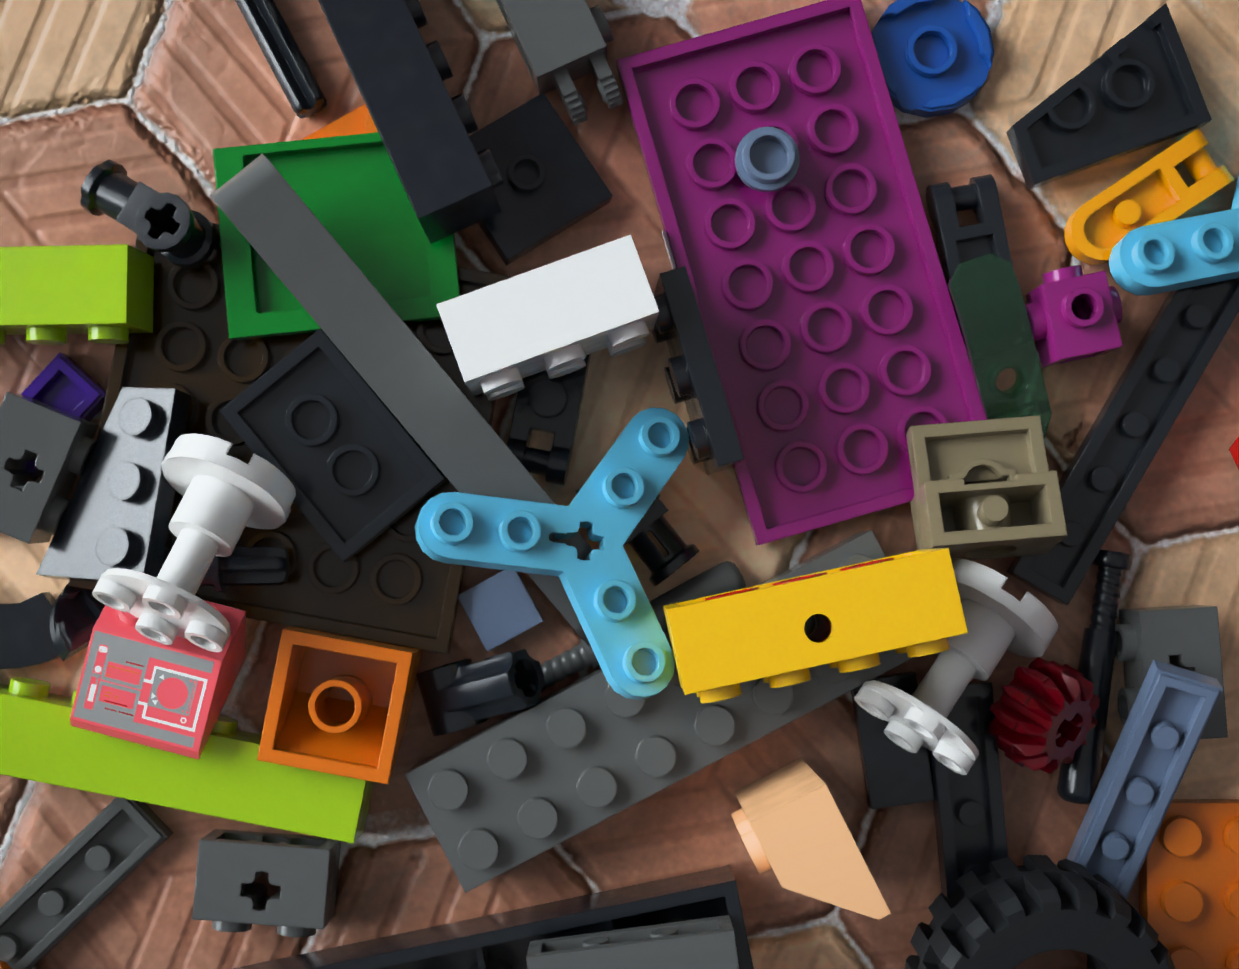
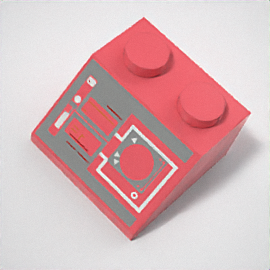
[70,600,246,760]

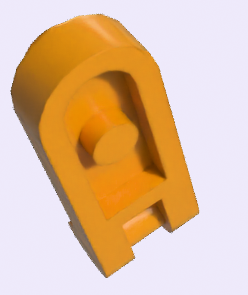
[1064,128,1234,265]

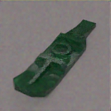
[948,253,1052,471]

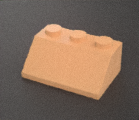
[731,758,891,920]

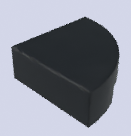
[49,583,105,661]

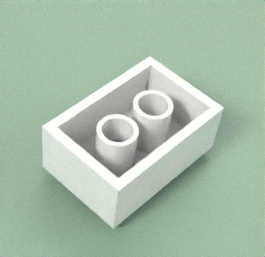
[436,235,659,401]

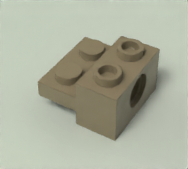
[906,415,1067,560]

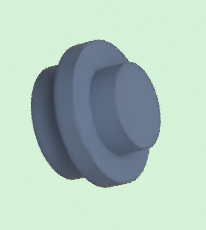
[735,127,800,192]

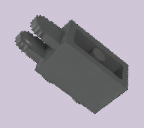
[496,0,623,126]

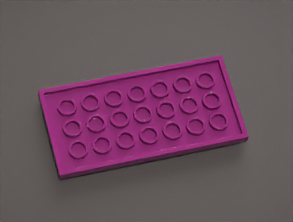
[616,0,987,546]

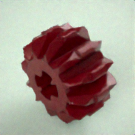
[988,657,1100,774]

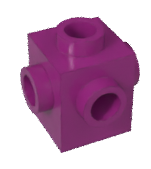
[1022,265,1123,368]

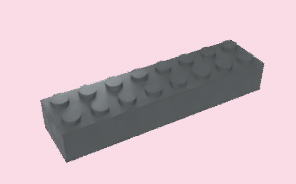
[405,530,914,893]

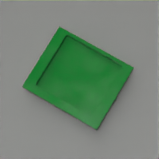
[213,132,460,341]

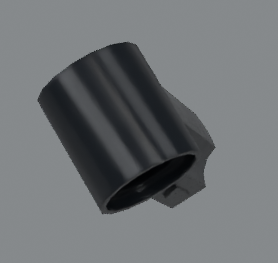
[416,649,545,736]

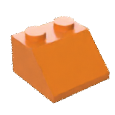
[257,626,422,785]

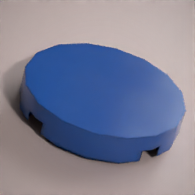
[871,0,994,118]

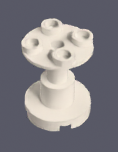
[92,434,296,652]
[854,558,1059,775]

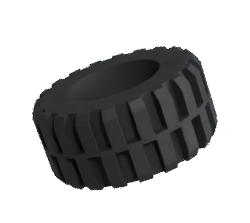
[905,855,1175,969]

